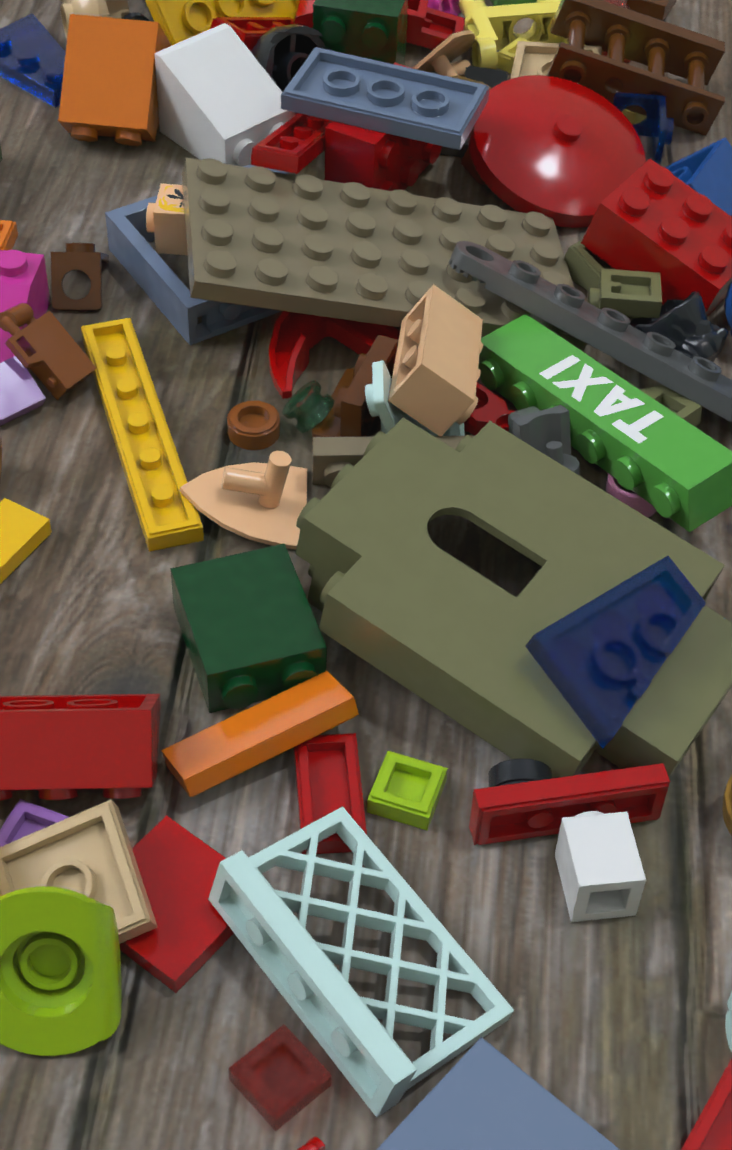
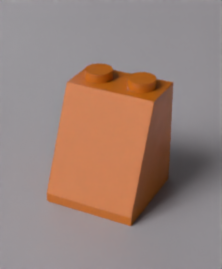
[58,14,171,146]

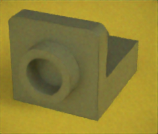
[587,268,662,319]

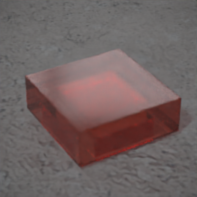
[228,1024,331,1131]

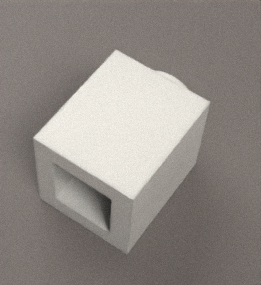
[555,811,646,922]

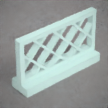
[208,806,514,1118]

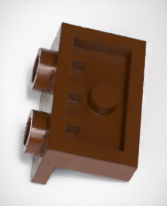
[312,335,398,440]

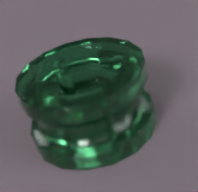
[282,380,335,433]

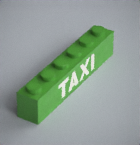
[478,314,732,532]

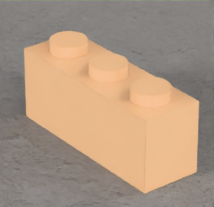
[388,284,483,437]

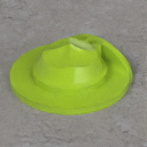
[0,886,122,1056]

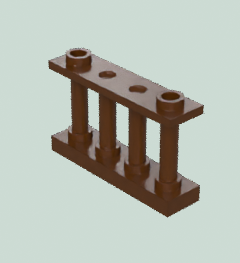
[546,0,725,136]

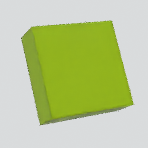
[367,751,448,831]

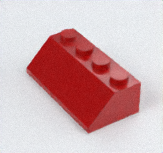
[0,694,161,800]

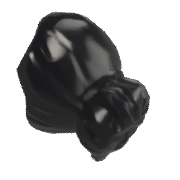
[629,291,728,362]

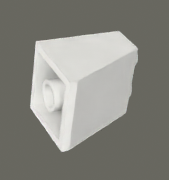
[154,23,294,167]

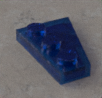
[0,13,66,108]
[525,556,706,748]

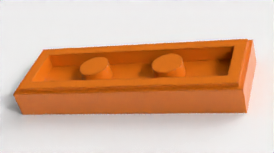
[161,671,359,797]

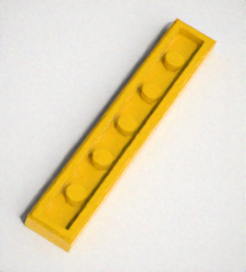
[81,318,204,552]

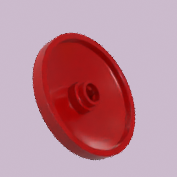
[468,75,646,228]

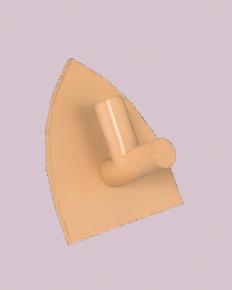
[413,30,475,77]
[179,451,307,550]

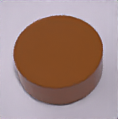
[227,400,280,450]

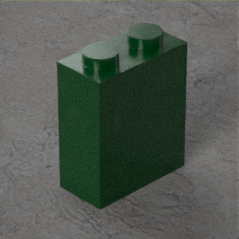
[170,543,327,713]

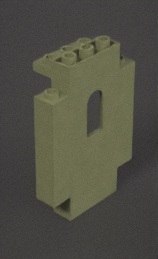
[295,417,732,778]

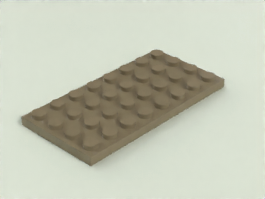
[182,157,587,352]

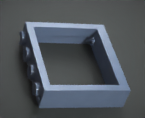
[105,164,289,345]

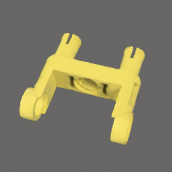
[459,0,602,70]

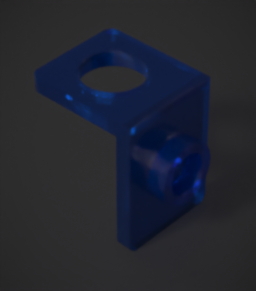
[613,92,674,165]

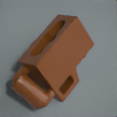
[0,303,97,400]

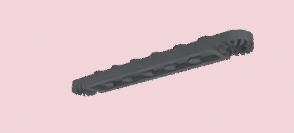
[449,241,732,422]

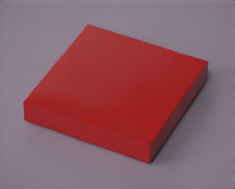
[119,815,234,993]

